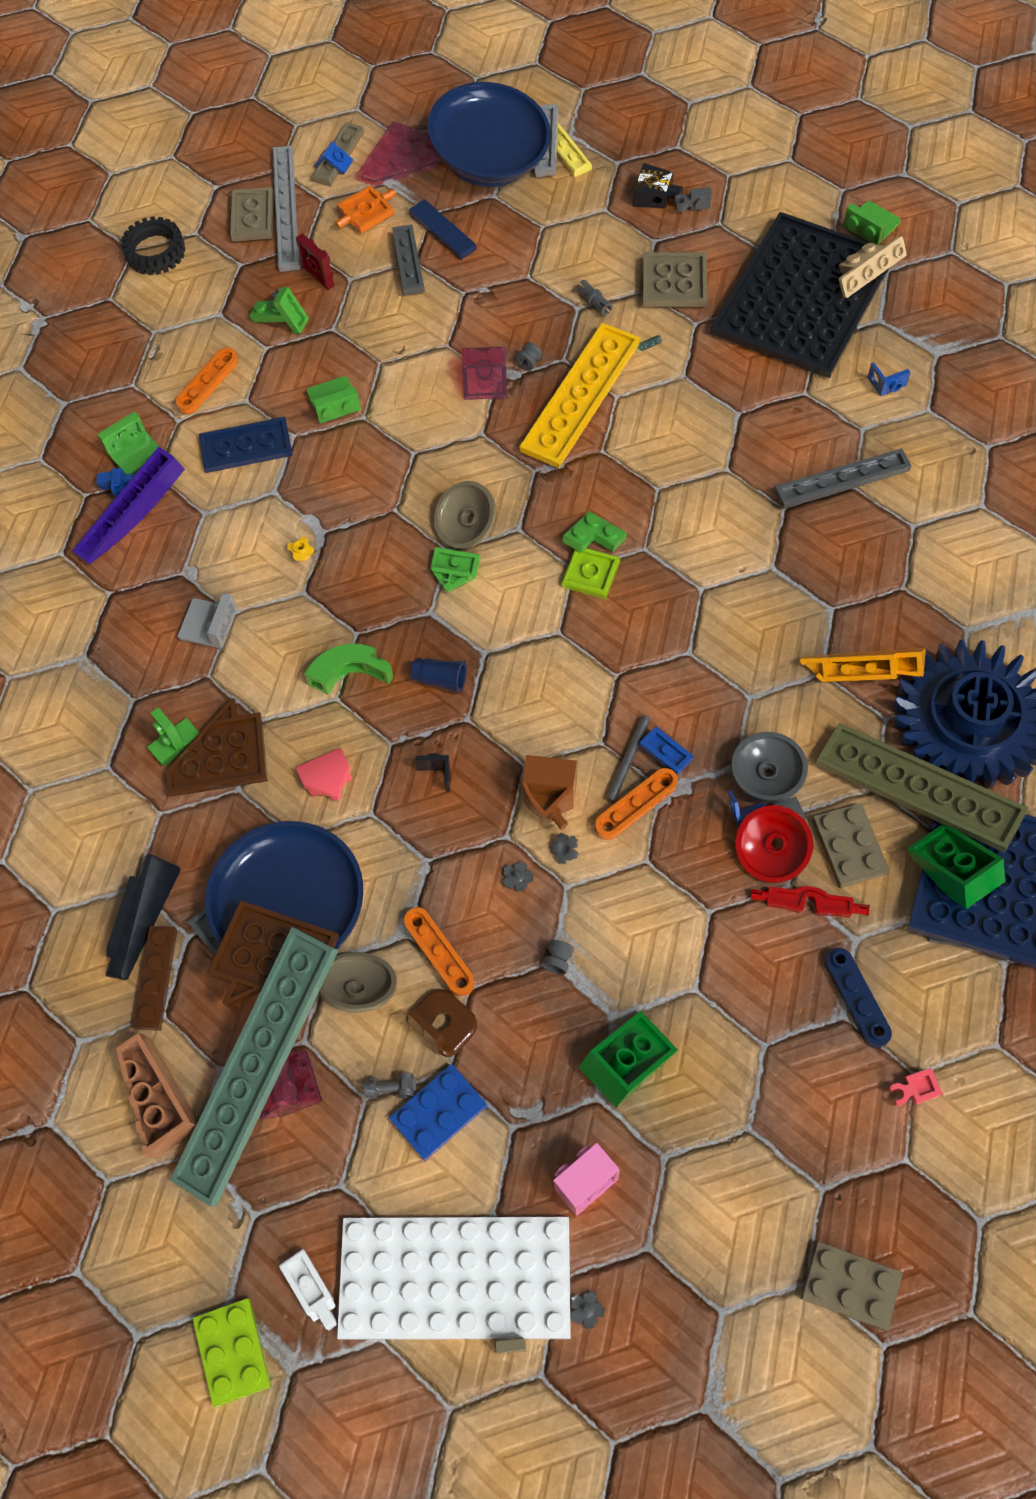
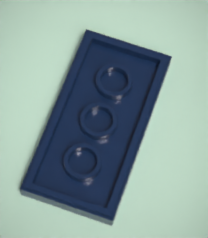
[199,417,293,473]

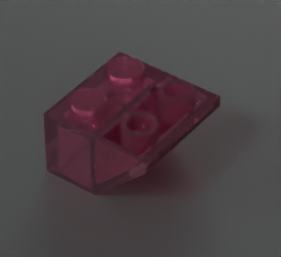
[260,1051,322,1119]

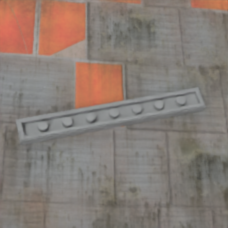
[273,146,300,272]

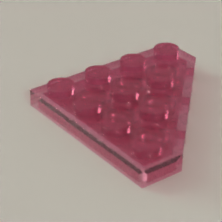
[357,121,443,186]

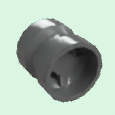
[542,939,574,975]

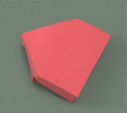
[295,748,352,801]

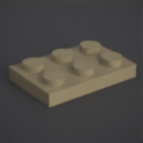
[230,187,274,241]
[812,803,890,888]
[801,1241,903,1332]

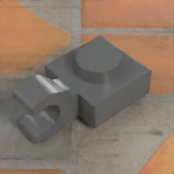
[675,187,712,212]

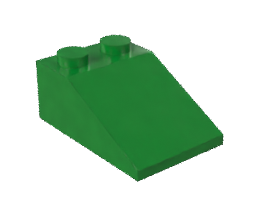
[907,824,1005,909]
[579,1011,678,1108]

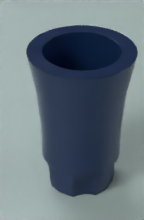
[411,658,467,694]

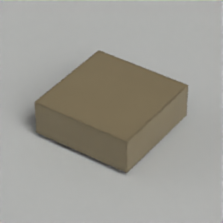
[495,1337,527,1354]

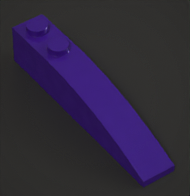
[72,446,185,564]

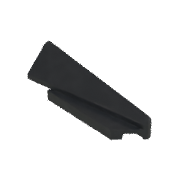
[106,854,181,980]

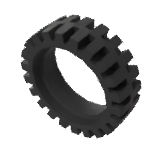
[121,216,185,275]

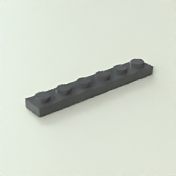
[774,448,911,509]

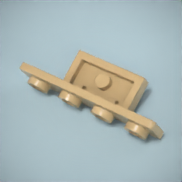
[839,236,907,298]

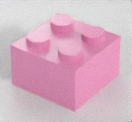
[553,1143,620,1216]

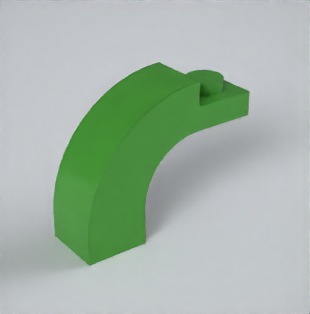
[304,644,394,695]

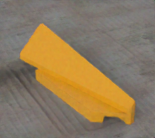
[800,648,926,682]

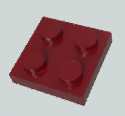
[295,233,334,290]

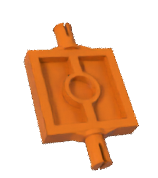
[335,185,396,234]

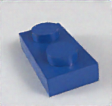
[639,726,694,776]

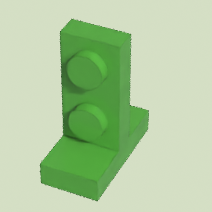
[249,287,309,334]
[147,707,200,767]

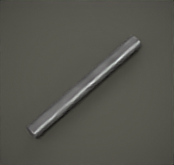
[606,715,651,803]

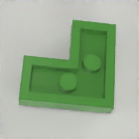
[562,511,627,553]

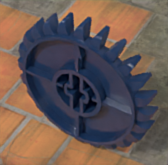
[893,640,1036,789]

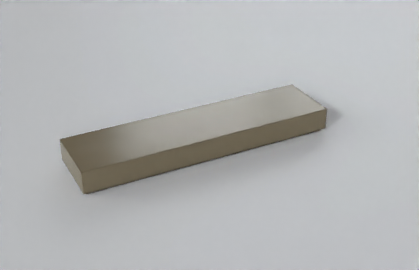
[312,122,364,187]

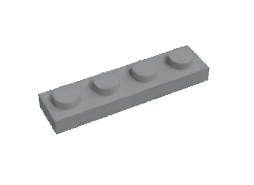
[535,104,559,177]

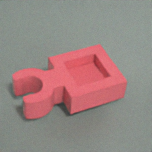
[888,1068,943,1107]

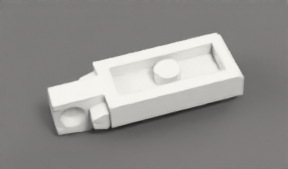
[279,1249,338,1331]

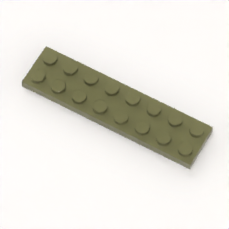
[816,723,1028,853]

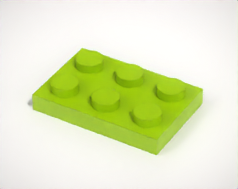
[193,1298,272,1408]

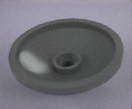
[731,732,808,802]

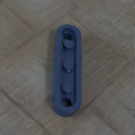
[825,948,892,1048]

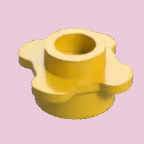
[287,537,314,561]

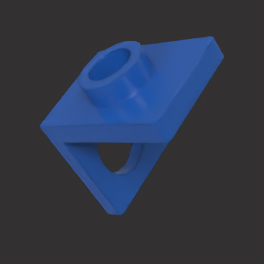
[314,141,353,175]
[868,362,911,396]
[728,790,766,828]

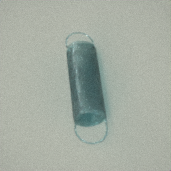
[635,334,666,352]

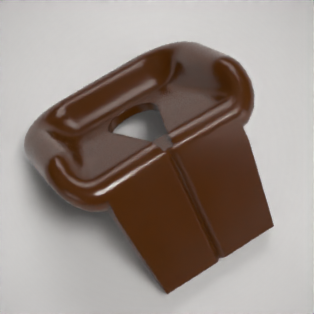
[406,989,477,1057]

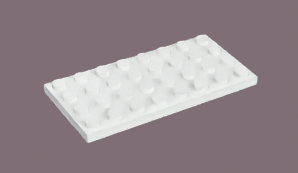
[337,1217,571,1340]

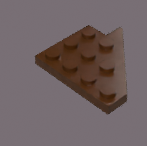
[166,698,268,797]
[207,900,339,1007]

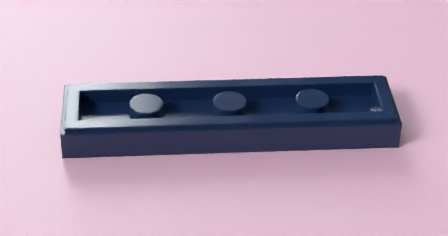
[409,199,477,260]

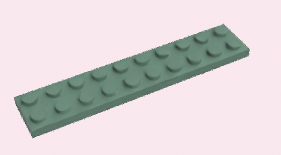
[170,927,339,1207]

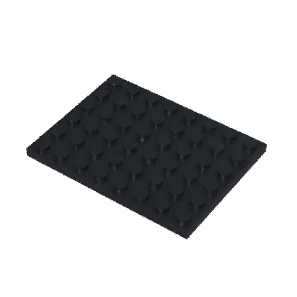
[710,212,890,378]

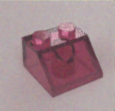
[462,347,507,400]

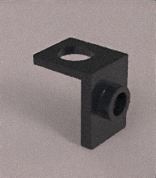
[415,753,451,792]

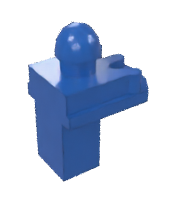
[97,468,134,497]

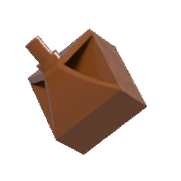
[522,755,577,830]

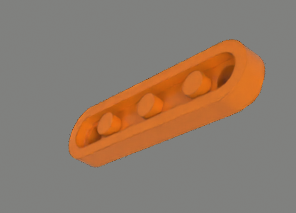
[175,347,238,414]
[595,768,678,840]
[404,907,475,997]

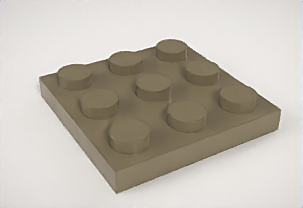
[643,252,707,307]

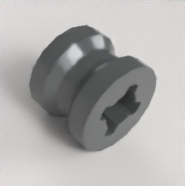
[515,342,542,371]

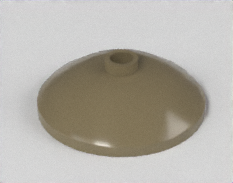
[434,481,496,549]
[319,952,397,1013]

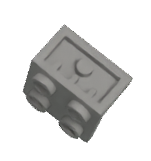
[178,593,238,649]

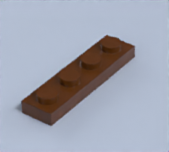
[132,926,178,1031]

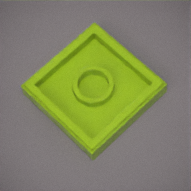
[562,548,620,599]

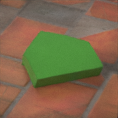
[430,547,481,593]

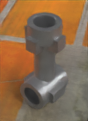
[364,1073,417,1099]

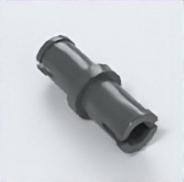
[576,280,613,316]

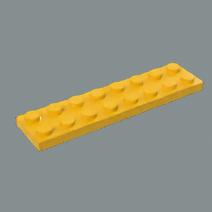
[520,322,640,468]

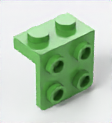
[843,201,901,245]
[307,376,361,423]
[97,411,158,475]

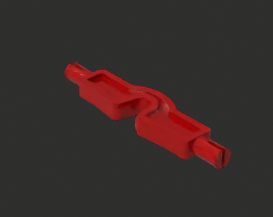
[750,886,870,918]

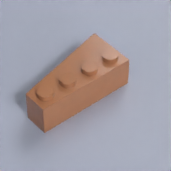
[116,1032,198,1159]

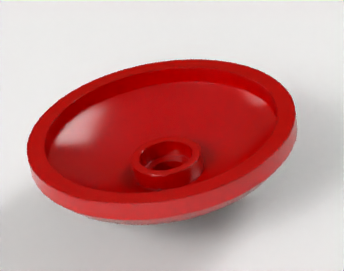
[735,805,814,883]

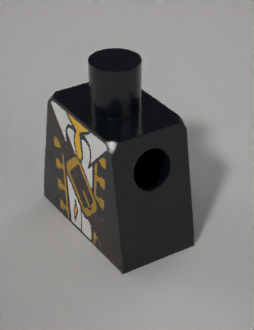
[633,163,683,209]

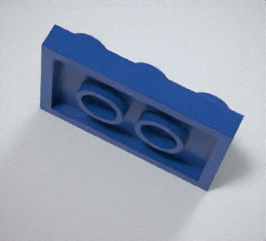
[389,1064,488,1162]

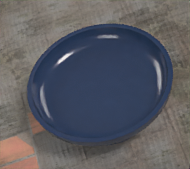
[428,82,551,187]
[205,821,363,949]

